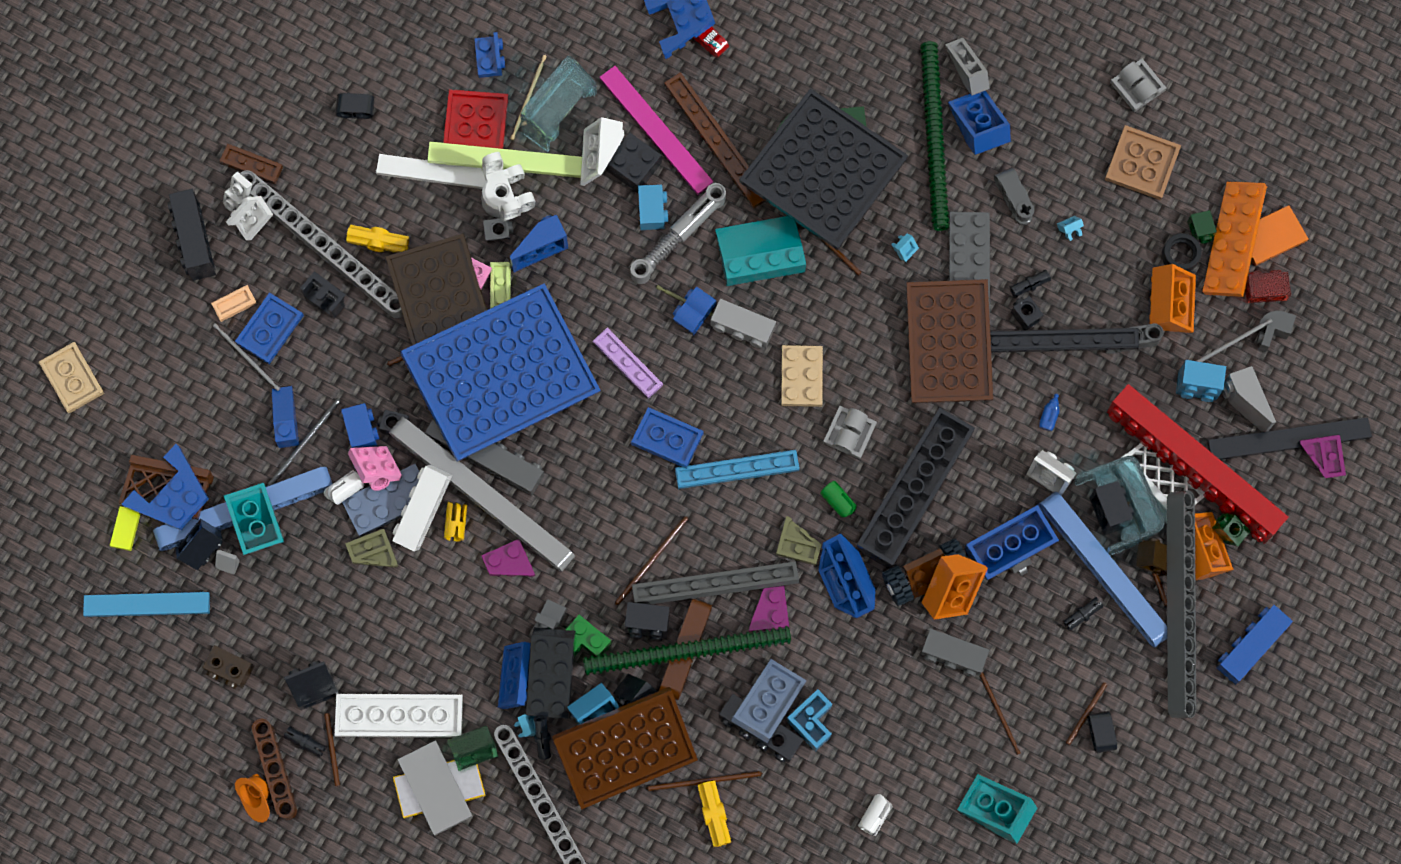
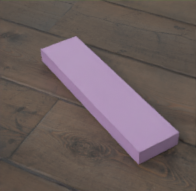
[593,327,663,399]

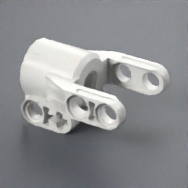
[481,152,535,222]

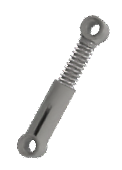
[630,183,726,284]

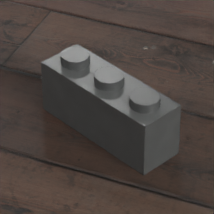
[921,628,989,677]

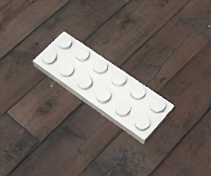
[335,694,463,738]

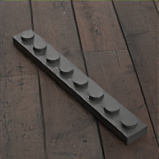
[632,561,799,605]

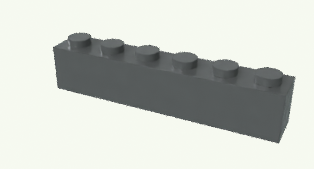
[425,419,544,496]

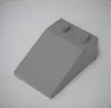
[1222,366,1276,432]

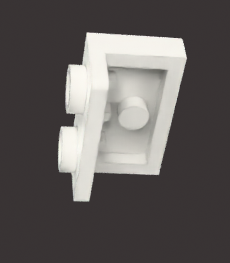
[226,196,273,240]

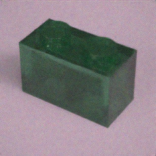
[447,725,498,771]

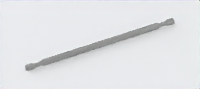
[1197,318,1273,362]
[213,323,280,391]

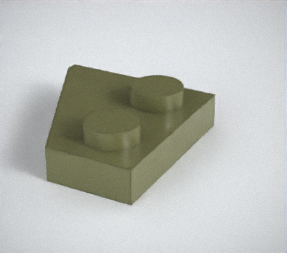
[776,516,821,566]
[345,529,398,567]

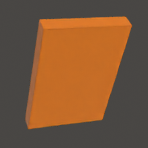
[1251,205,1309,266]

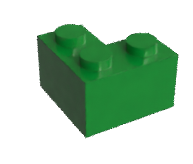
[566,615,612,657]

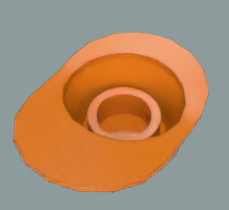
[235,774,270,823]

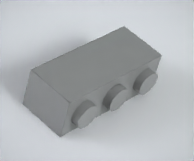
[710,299,776,348]

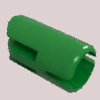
[820,481,857,518]

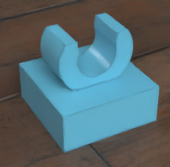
[1057,216,1084,241]
[891,233,919,262]
[514,714,542,737]

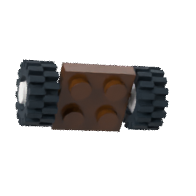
[882,539,967,606]

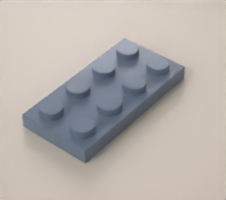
[342,464,419,537]
[731,659,807,743]

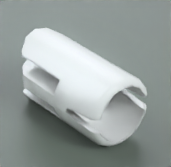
[324,470,364,505]
[858,794,893,836]

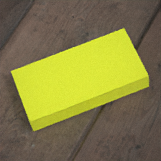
[110,506,141,551]

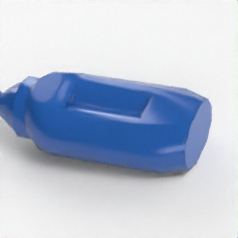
[1039,394,1060,431]

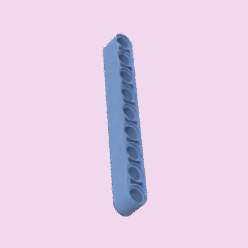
[153,467,333,551]
[1039,491,1167,648]

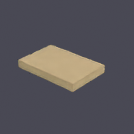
[39,342,105,414]

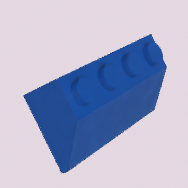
[964,505,1059,580]

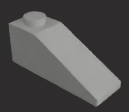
[945,38,990,95]

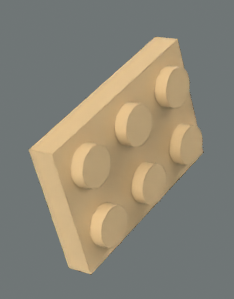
[781,345,823,407]

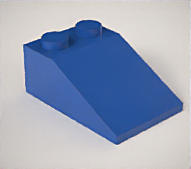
[948,91,1011,155]
[510,215,568,272]

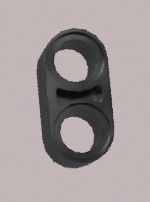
[336,93,375,119]
[1087,711,1117,753]

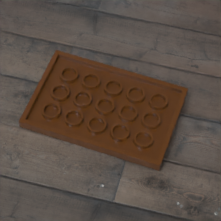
[906,279,993,404]
[552,687,698,810]

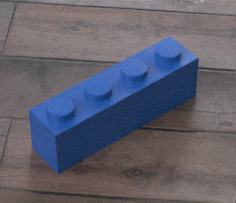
[1217,605,1293,685]

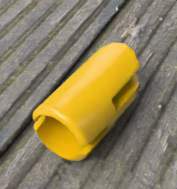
[444,502,467,541]

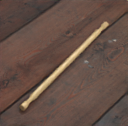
[510,55,547,140]

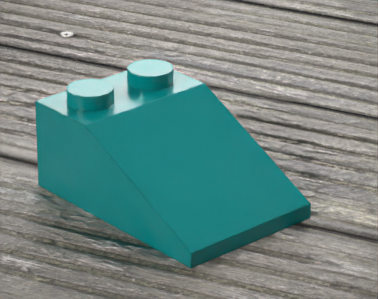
[224,483,284,555]
[957,774,1037,844]

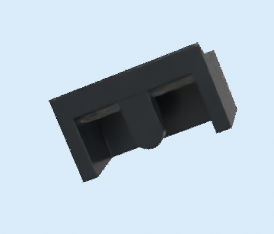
[300,271,346,319]

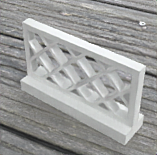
[1115,443,1205,523]

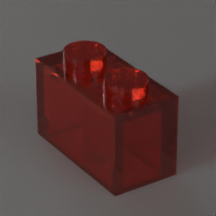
[1245,270,1291,304]

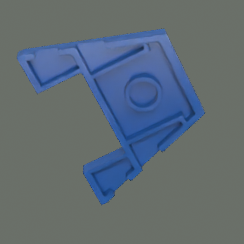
[644,0,716,59]
[122,444,209,530]

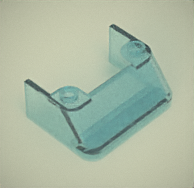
[520,56,597,152]
[1074,456,1165,555]

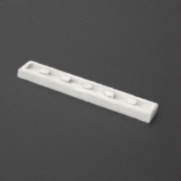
[376,154,485,189]

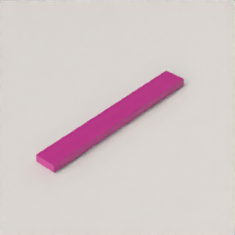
[600,66,714,195]

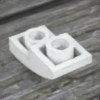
[223,172,252,212]

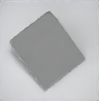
[215,550,240,574]

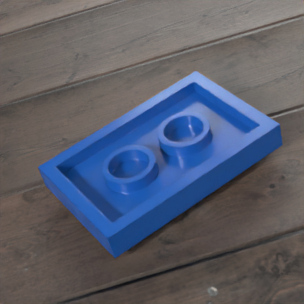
[235,292,304,364]
[631,407,704,469]
[498,642,531,709]

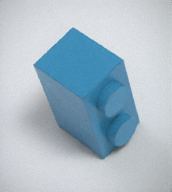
[638,185,668,230]

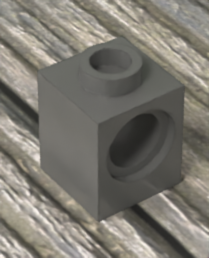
[483,218,513,241]

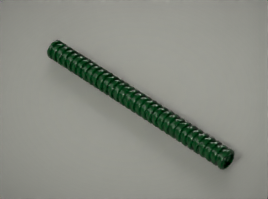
[920,41,950,231]
[583,626,791,676]

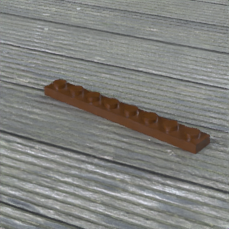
[664,72,765,209]

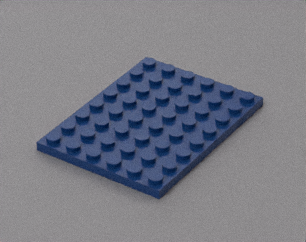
[400,283,601,462]

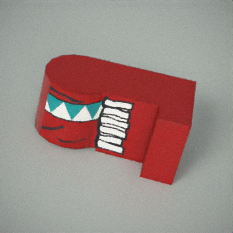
[693,27,729,58]

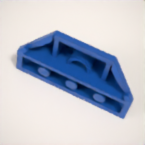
[819,534,876,618]

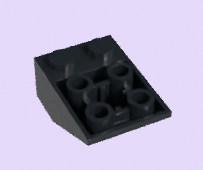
[284,660,340,711]

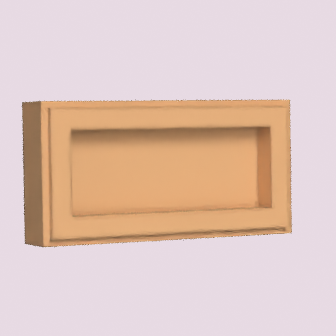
[211,285,257,322]

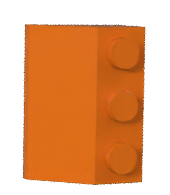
[1149,264,1196,333]
[1195,512,1234,580]
[922,554,988,620]

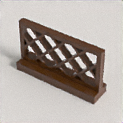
[119,455,214,520]

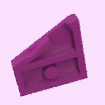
[1299,434,1346,478]
[481,539,535,577]
[749,586,789,632]

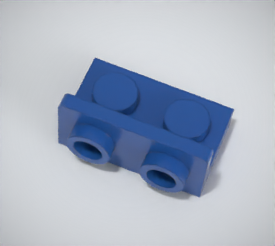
[474,32,505,78]

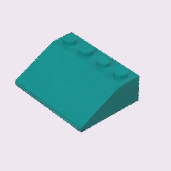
[715,216,806,286]

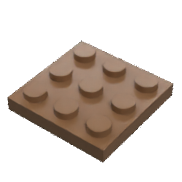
[1105,125,1181,200]

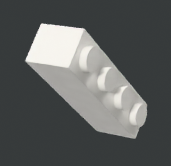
[392,465,452,552]

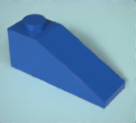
[272,386,299,448]

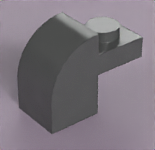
[1256,311,1296,353]
[533,599,568,629]

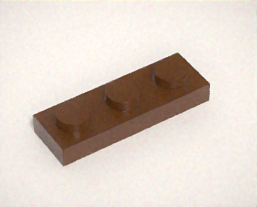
[220,144,283,184]

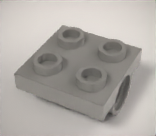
[1110,58,1166,112]
[823,406,877,459]

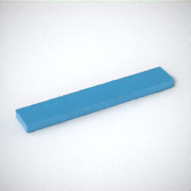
[675,450,799,489]
[83,592,210,617]

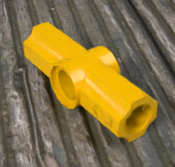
[346,225,409,253]
[698,781,731,847]

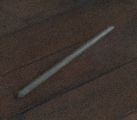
[268,399,340,486]

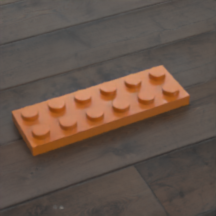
[1202,182,1267,297]

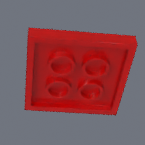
[443,90,509,149]

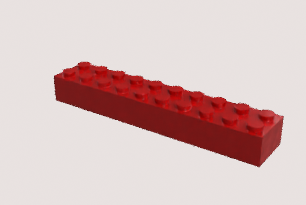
[1107,384,1289,544]

